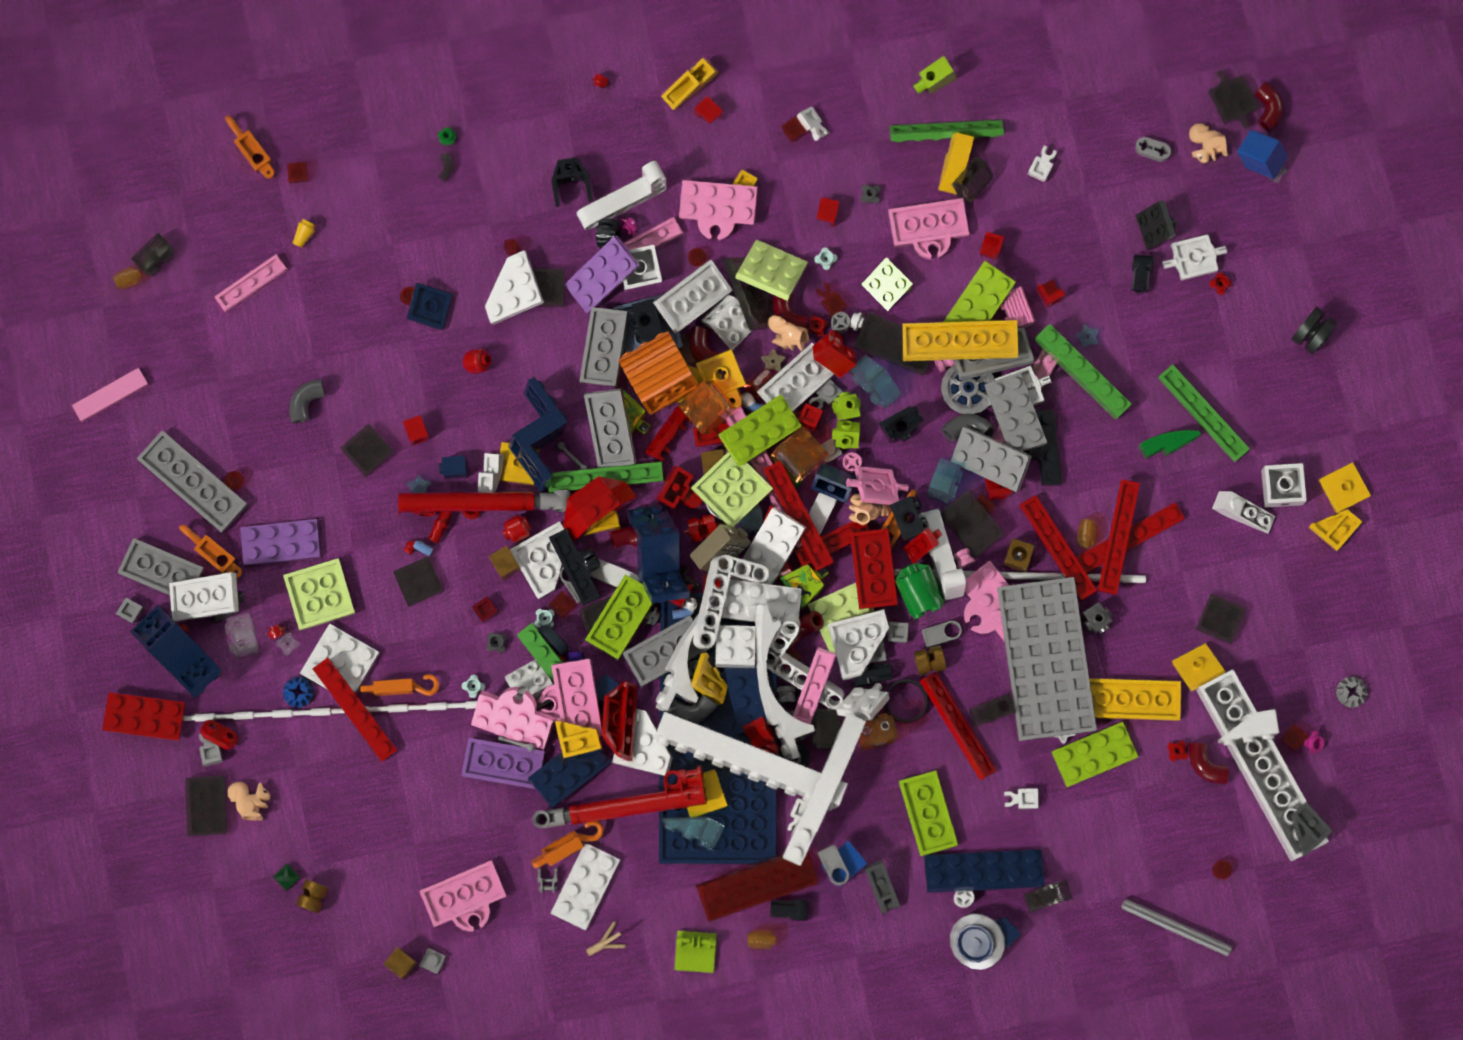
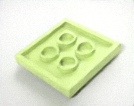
[736,240,808,301]
[691,452,773,527]
[283,558,355,631]
[808,583,875,653]

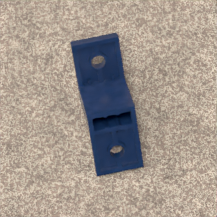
[508,377,567,492]
[627,504,689,603]
[130,605,223,698]

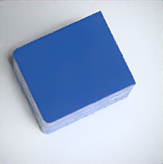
[1237,129,1289,179]
[821,841,867,888]

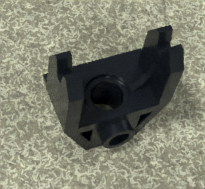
[551,157,593,207]
[879,406,924,443]

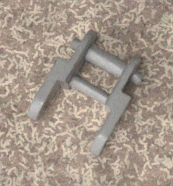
[538,867,557,893]

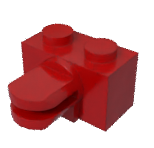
[812,330,857,378]
[654,466,702,509]

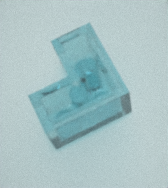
[850,355,902,408]
[926,458,963,504]

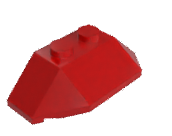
[563,476,637,542]
[602,681,638,762]

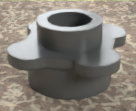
[860,185,880,204]
[644,607,661,625]
[486,633,507,653]

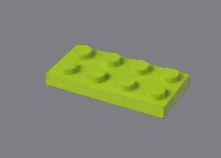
[943,260,1016,322]
[718,394,802,467]
[585,574,653,660]
[1051,722,1138,788]
[898,771,958,857]

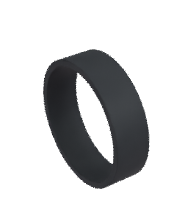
[885,679,928,723]

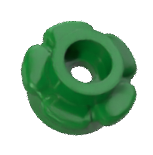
[438,127,457,145]

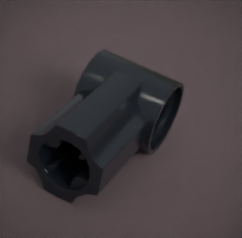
[1131,254,1153,293]
[854,663,892,687]
[770,900,809,921]

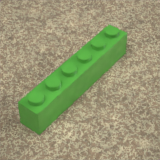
[1034,323,1131,420]

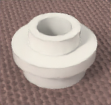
[850,312,865,331]

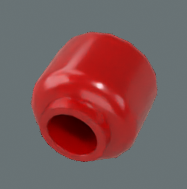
[462,348,492,374]
[502,515,532,543]

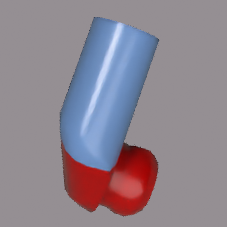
[404,541,433,556]

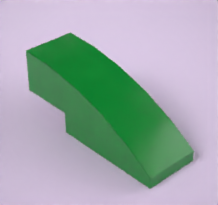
[1138,430,1201,460]

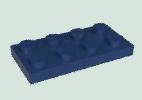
[528,748,612,809]

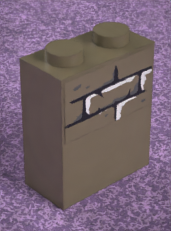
[690,524,751,571]

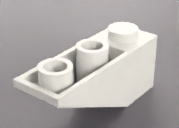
[1212,491,1275,534]
[1218,710,1279,746]

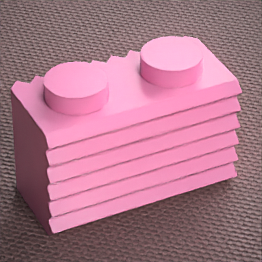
[1000,286,1035,328]

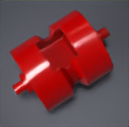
[683,514,721,543]

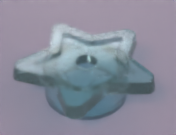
[1075,324,1099,348]
[406,475,431,493]

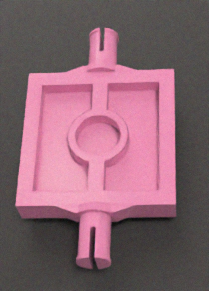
[846,466,909,505]

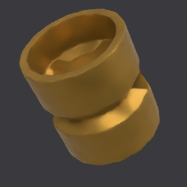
[914,646,946,676]
[295,879,329,914]

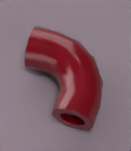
[1254,81,1284,133]
[773,293,808,328]
[689,326,721,372]
[609,526,637,549]
[776,611,824,652]
[1189,743,1228,784]

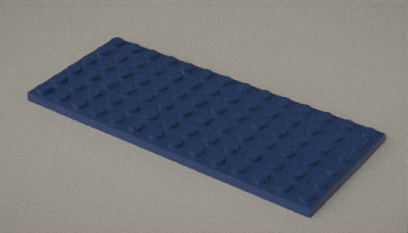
[659,593,776,864]

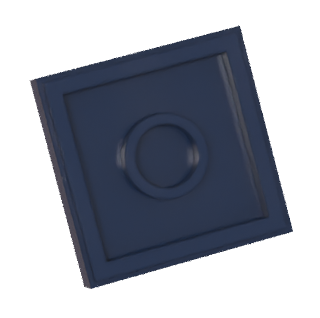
[406,283,453,331]

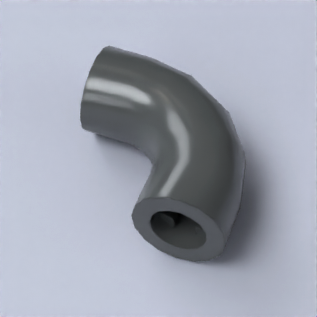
[289,379,325,424]
[941,414,995,442]
[665,694,718,724]

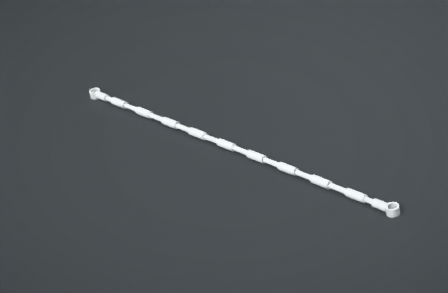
[183,701,478,722]

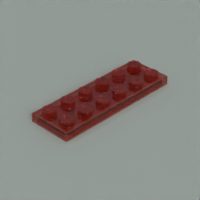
[696,851,819,922]

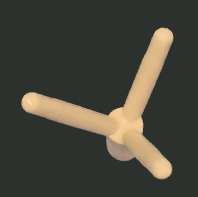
[586,922,626,956]

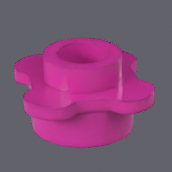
[620,218,637,236]
[1304,731,1324,754]

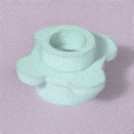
[814,248,837,270]
[535,609,555,628]
[462,675,485,698]

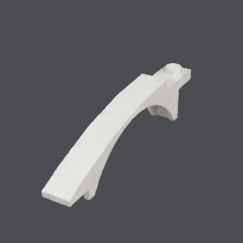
[656,578,743,711]
[755,604,815,759]
[783,713,866,866]

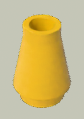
[292,219,316,248]

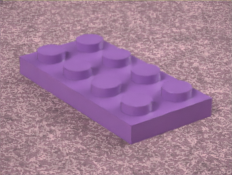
[564,236,640,314]
[240,519,321,566]
[461,738,545,790]

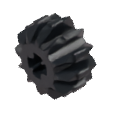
[595,218,621,249]

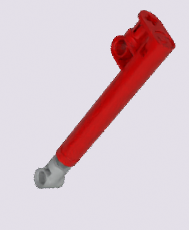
[397,490,570,517]
[533,766,707,829]

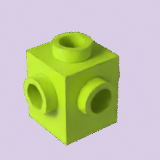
[832,391,861,421]
[832,420,860,449]

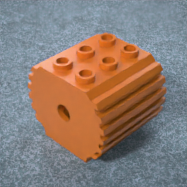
[618,331,700,415]

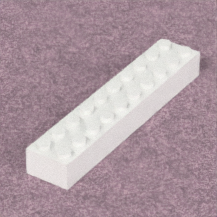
[1196,670,1329,862]
[654,712,847,811]

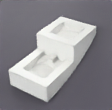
[478,453,504,492]
[809,493,837,535]

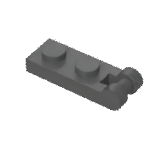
[864,860,900,915]

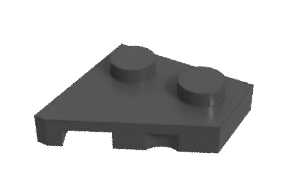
[1291,802,1333,857]

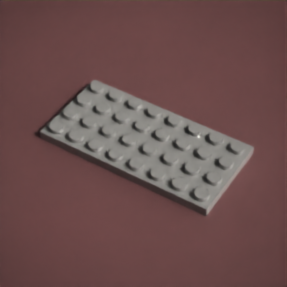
[997,577,1097,741]

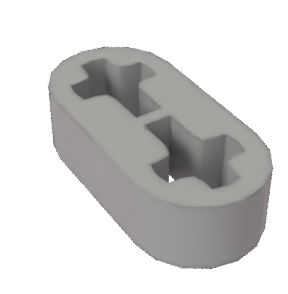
[1135,137,1171,162]

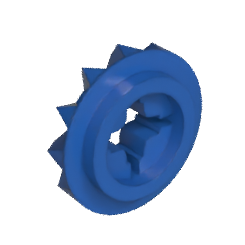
[283,677,314,708]

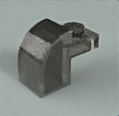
[969,694,1016,728]
[1024,880,1073,913]

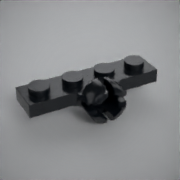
[1024,410,1062,486]
[549,529,600,606]

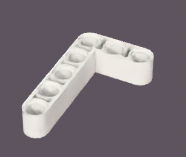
[576,161,667,230]
[921,508,966,601]
[693,555,769,649]
[767,615,844,709]

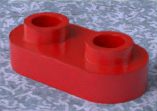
[200,720,238,750]

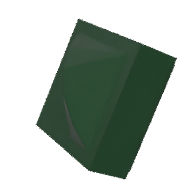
[273,863,301,891]

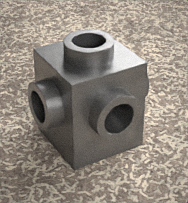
[1081,602,1112,634]

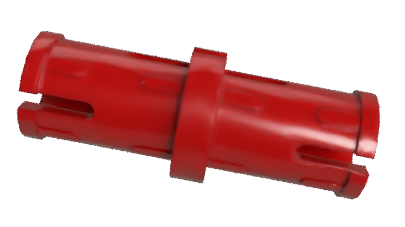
[427,511,454,544]

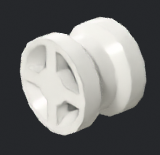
[954,891,974,908]

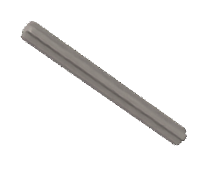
[1121,899,1232,956]

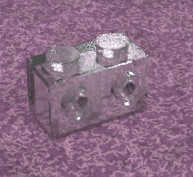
[225,613,260,658]

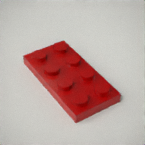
[850,529,898,610]
[102,692,186,741]

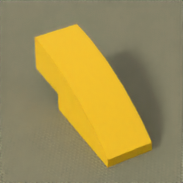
[661,58,719,110]
[938,132,974,195]

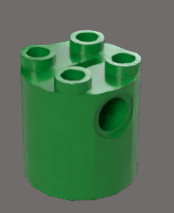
[895,563,945,619]

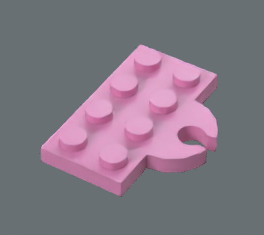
[679,180,758,240]
[888,198,969,260]
[964,561,1009,643]
[539,658,602,736]
[471,687,554,751]
[419,860,507,932]

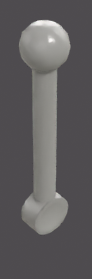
[557,442,588,470]
[498,736,535,751]

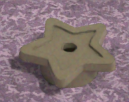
[761,349,786,372]

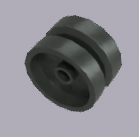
[1291,306,1338,355]

